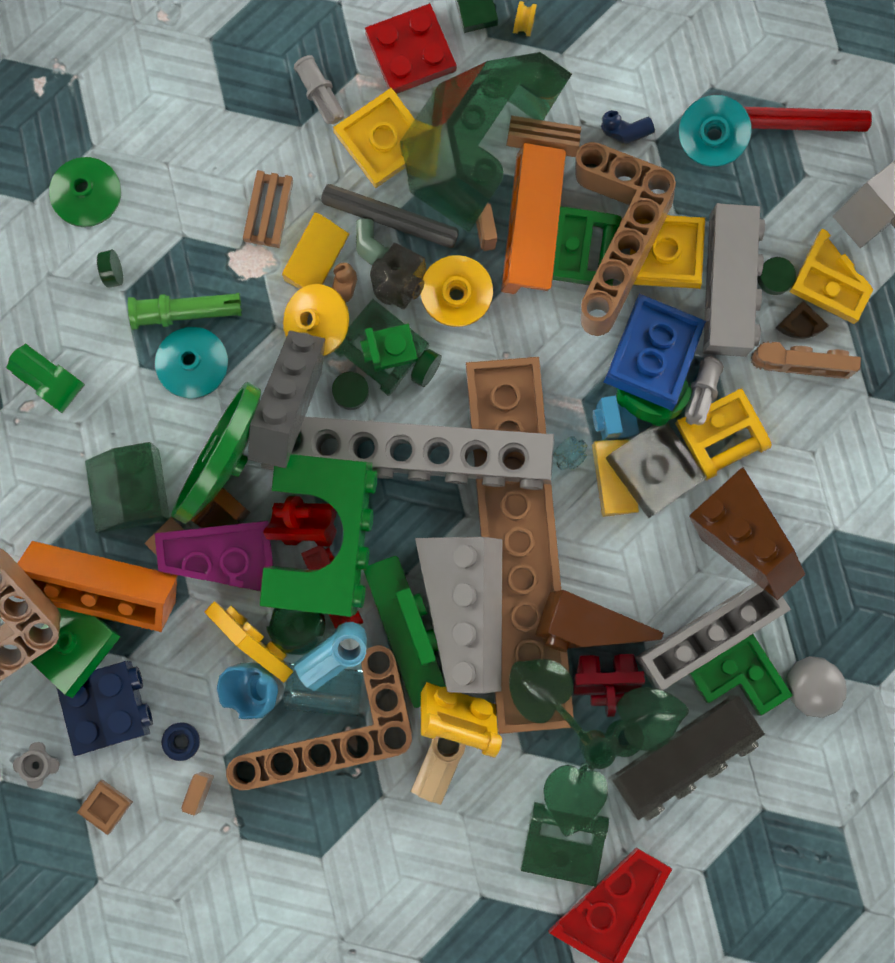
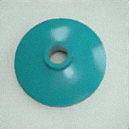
[679,95,752,167]
[155,327,228,399]

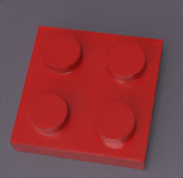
[365,3,457,94]

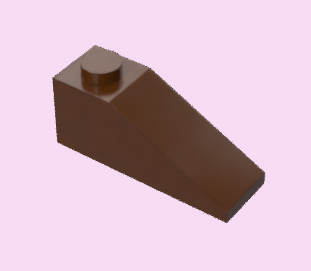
[535,590,664,652]

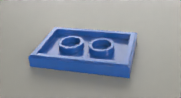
[603,293,706,411]

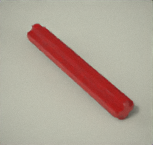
[744,107,872,132]

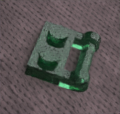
[334,299,429,396]
[520,802,609,887]

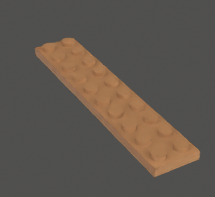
[466,357,575,734]

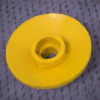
[420,255,493,327]
[283,284,349,356]

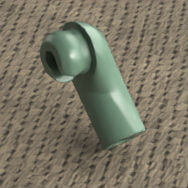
[356,219,393,267]

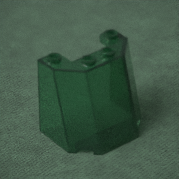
[399,52,572,232]

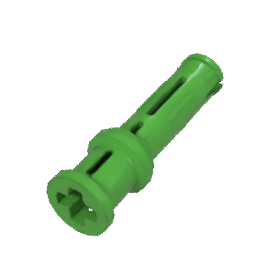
[128,292,242,330]

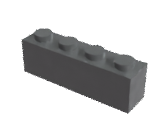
[248,330,325,468]

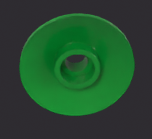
[49,157,121,227]

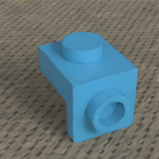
[593,395,639,440]

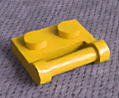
[675,388,772,481]
[421,682,502,758]

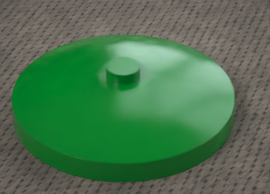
[171,382,261,524]

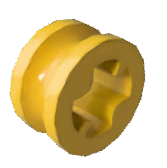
[513,1,537,37]

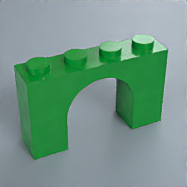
[260,454,377,617]

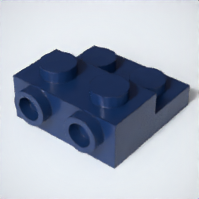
[56,661,153,756]

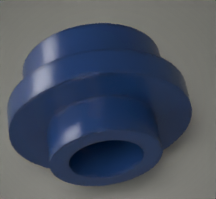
[161,722,200,761]

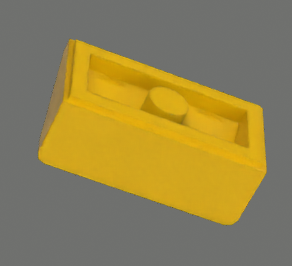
[282,212,349,289]
[592,440,639,517]

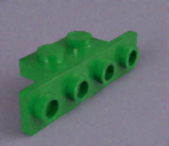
[363,556,446,708]

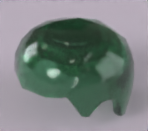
[266,608,326,655]

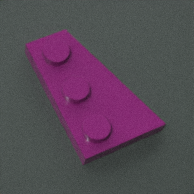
[154,521,273,591]

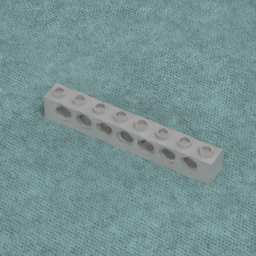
[259,417,555,490]

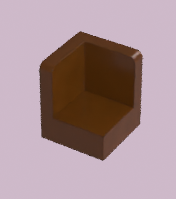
[191,487,251,528]

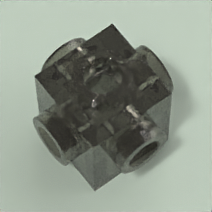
[370,242,427,310]

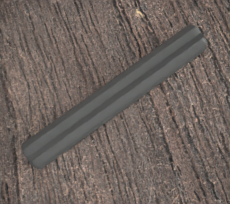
[321,184,459,248]

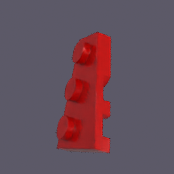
[548,847,672,963]

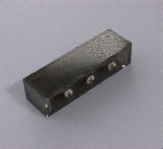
[608,695,765,821]

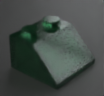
[85,442,170,533]

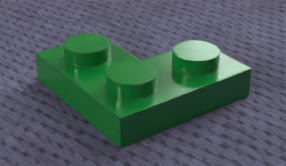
[688,634,793,716]

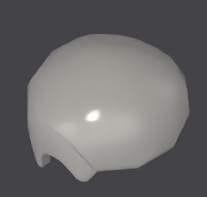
[786,656,847,718]

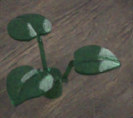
[509,659,689,837]

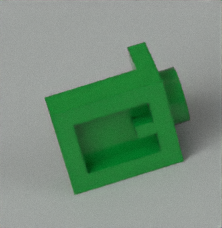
[360,323,418,372]

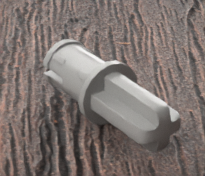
[293,55,344,125]
[684,357,724,426]

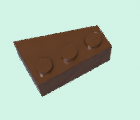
[689,467,805,600]

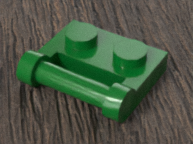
[552,206,622,286]

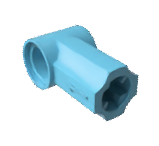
[293,622,367,691]

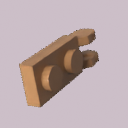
[750,341,861,379]

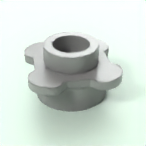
[13,742,60,789]

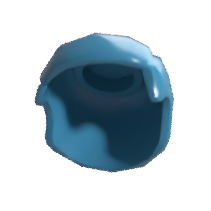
[216,662,279,719]

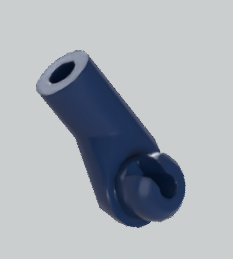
[601,110,655,144]

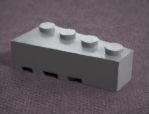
[833,161,895,248]
[415,537,502,693]

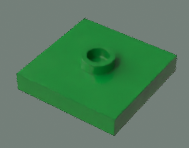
[31,608,121,698]

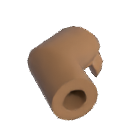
[332,263,357,303]

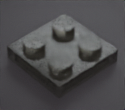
[605,423,707,519]

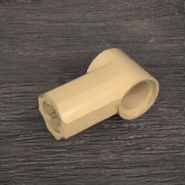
[411,736,466,805]

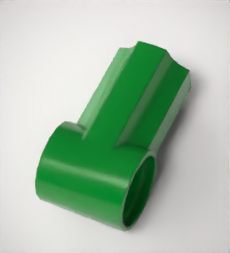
[6,343,85,413]

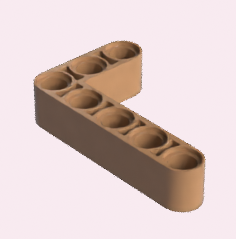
[575,142,676,336]
[0,548,61,681]
[226,645,412,790]

